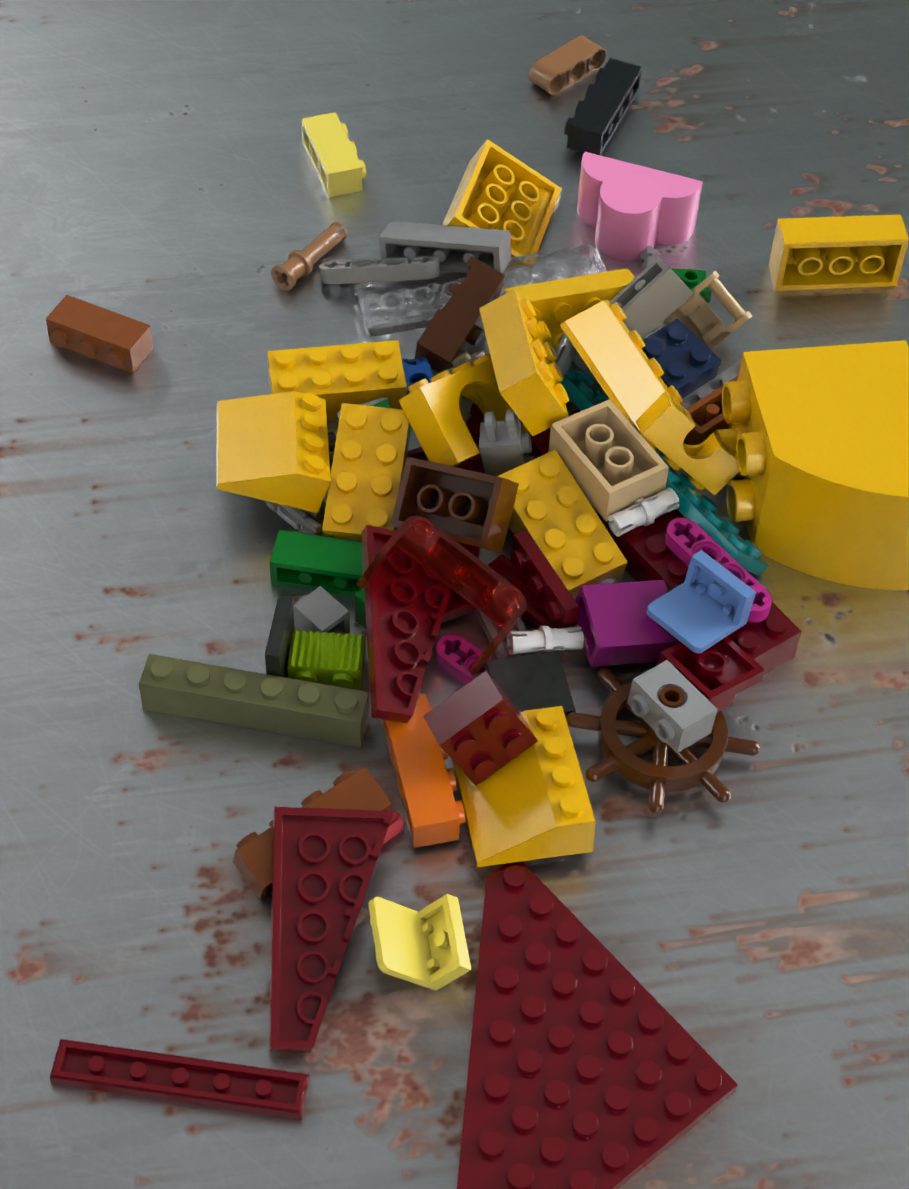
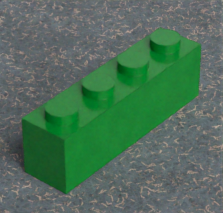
[269,530,364,597]

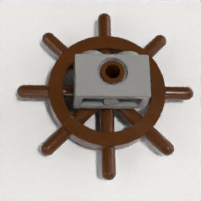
[566,660,760,814]

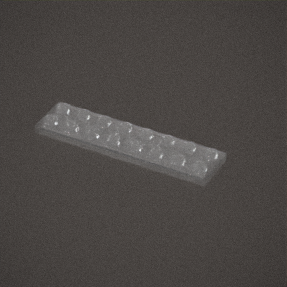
[354,243,607,337]

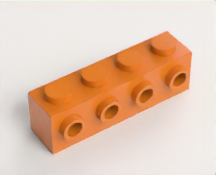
[382,693,465,848]

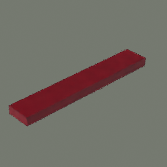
[49,1039,310,1120]

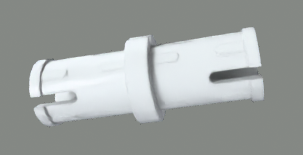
[608,488,680,537]
[507,626,584,655]

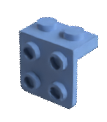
[646,550,756,653]

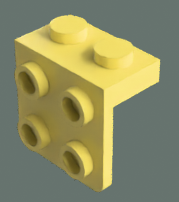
[368,894,471,991]

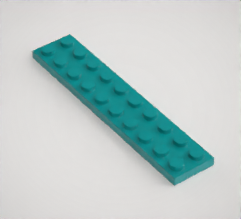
[561,361,769,576]

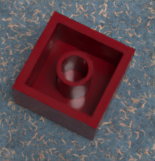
[423,671,538,786]

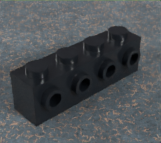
[564,58,642,155]

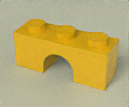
[636,391,739,496]

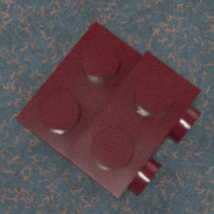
[657,636,765,713]

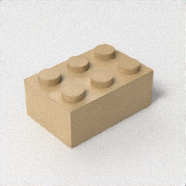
[548,399,669,521]

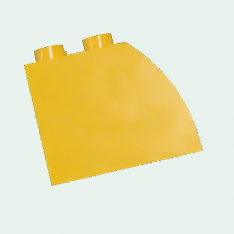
[714,340,909,590]

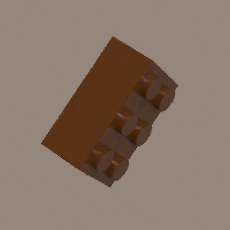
[390,457,519,553]

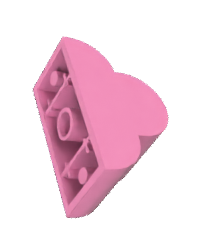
[577,152,703,261]

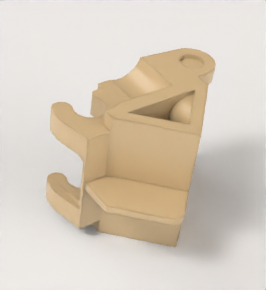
[663,271,753,350]

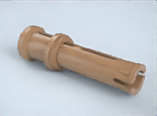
[271,222,347,291]

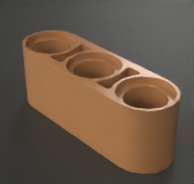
[528,35,606,95]

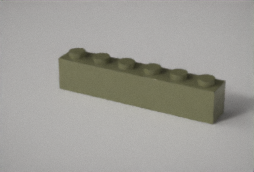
[139,654,369,748]

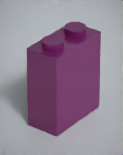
[575,580,680,667]

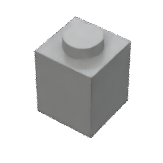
[293,586,350,635]

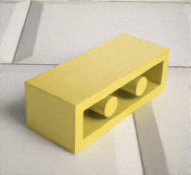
[301,112,367,198]

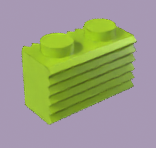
[287,630,366,689]

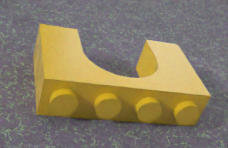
[398,353,529,467]

